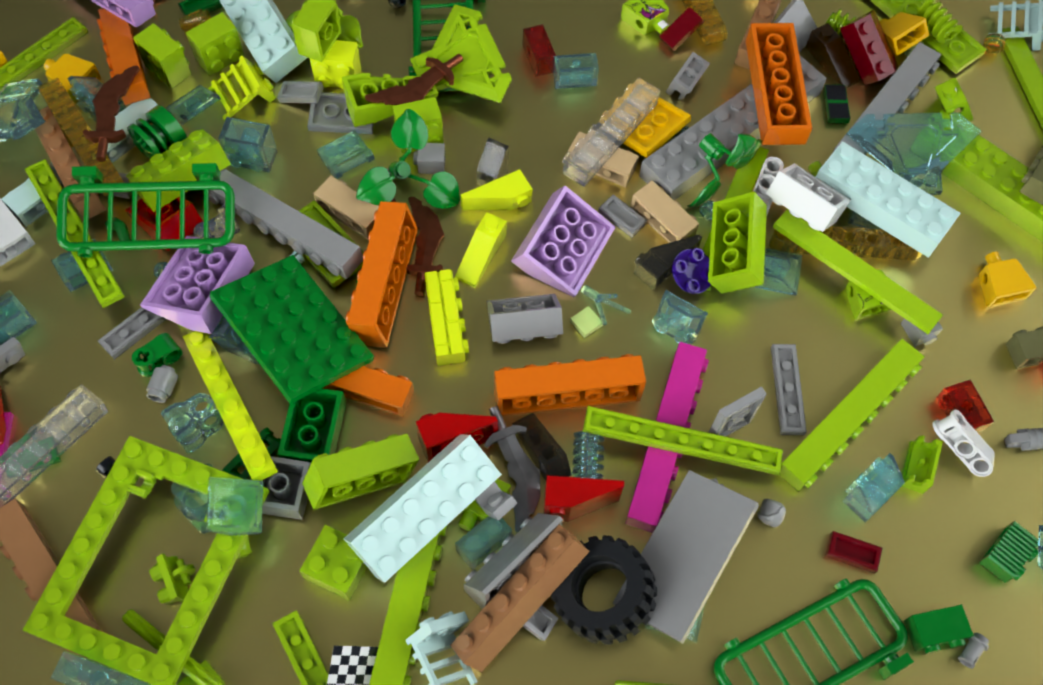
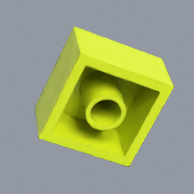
[310,40,362,89]

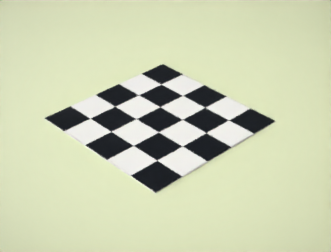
[327,646,378,685]

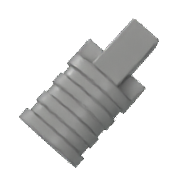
[1004,428,1043,451]

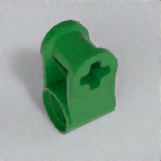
[132,333,183,377]

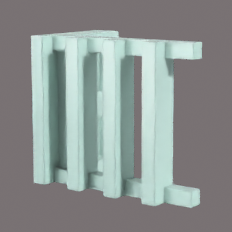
[988,0,1043,51]
[405,611,478,685]

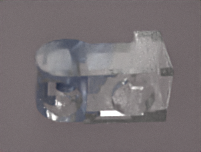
[194,205,240,238]

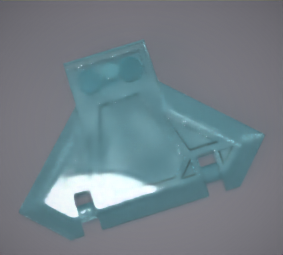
[0,78,46,142]
[847,113,982,195]

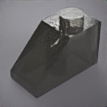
[476,138,509,186]

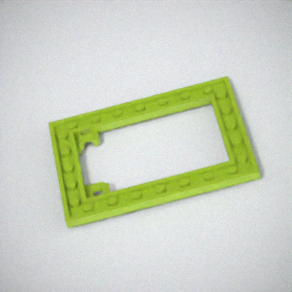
[22,436,270,685]

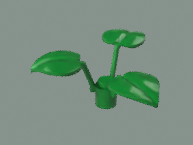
[356,109,460,209]
[687,133,762,208]

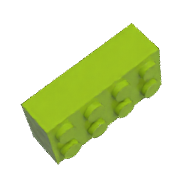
[125,129,231,212]
[708,191,767,294]
[302,434,420,510]

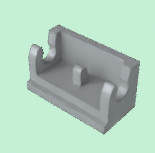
[666,52,710,100]

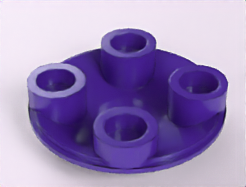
[672,248,711,294]

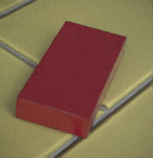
[659,7,704,51]
[825,531,883,573]

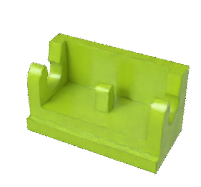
[899,436,943,494]

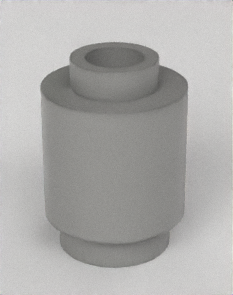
[146,365,178,403]

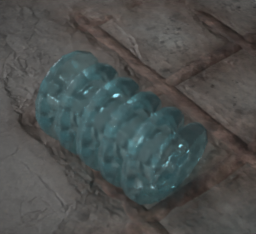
[572,431,605,479]

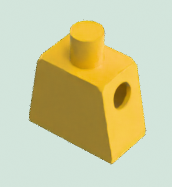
[880,12,929,56]
[44,54,101,105]
[979,252,1037,307]

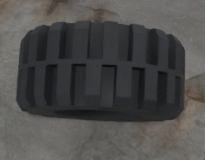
[551,535,657,645]

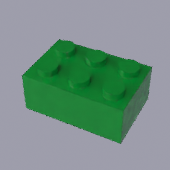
[277,388,346,463]

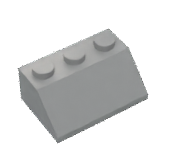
[487,293,563,344]

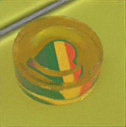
[983,33,1006,54]

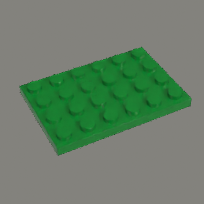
[210,255,374,405]

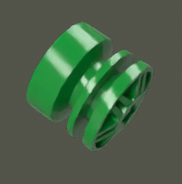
[127,105,188,159]

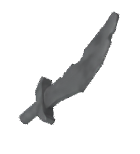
[485,406,540,532]

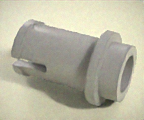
[958,633,989,669]

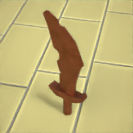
[365,54,463,105]
[82,66,140,162]
[407,196,445,296]

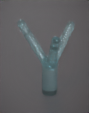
[581,285,631,325]

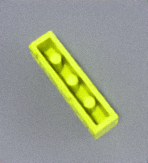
[424,269,469,366]

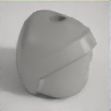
[757,499,786,528]

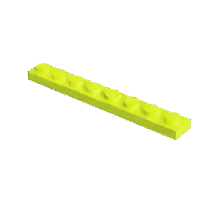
[183,331,278,484]

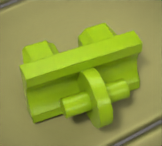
[149,554,196,604]

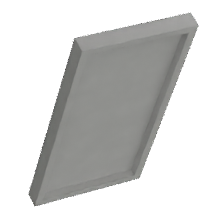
[613,470,759,644]

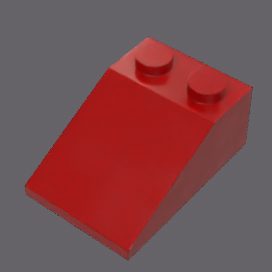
[125,196,203,251]
[416,412,498,462]
[543,475,624,524]

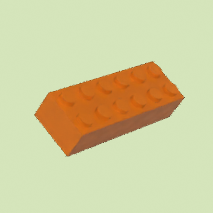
[746,23,812,145]
[346,201,418,348]
[494,354,646,416]

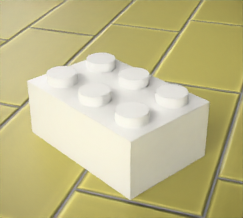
[766,163,851,232]

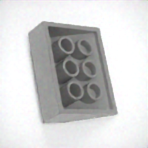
[464,513,563,609]

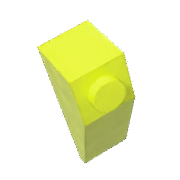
[460,169,533,210]
[455,212,507,287]

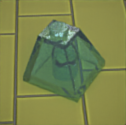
[755,247,803,296]

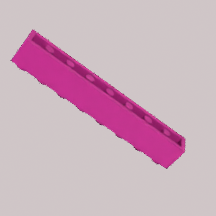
[625,341,709,533]

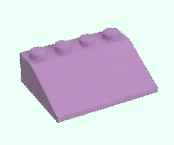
[511,186,615,297]
[140,236,255,334]

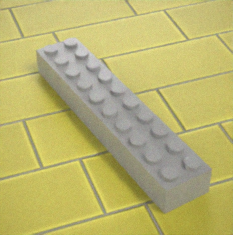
[639,55,827,200]

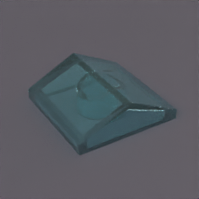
[166,85,221,125]
[206,477,263,536]

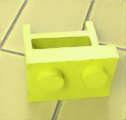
[207,56,277,121]

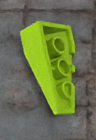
[342,73,438,127]

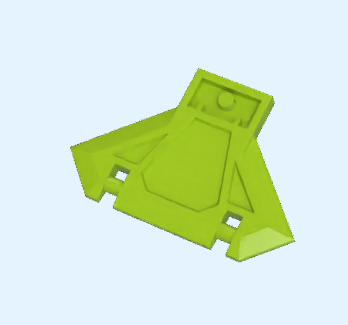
[410,4,512,103]

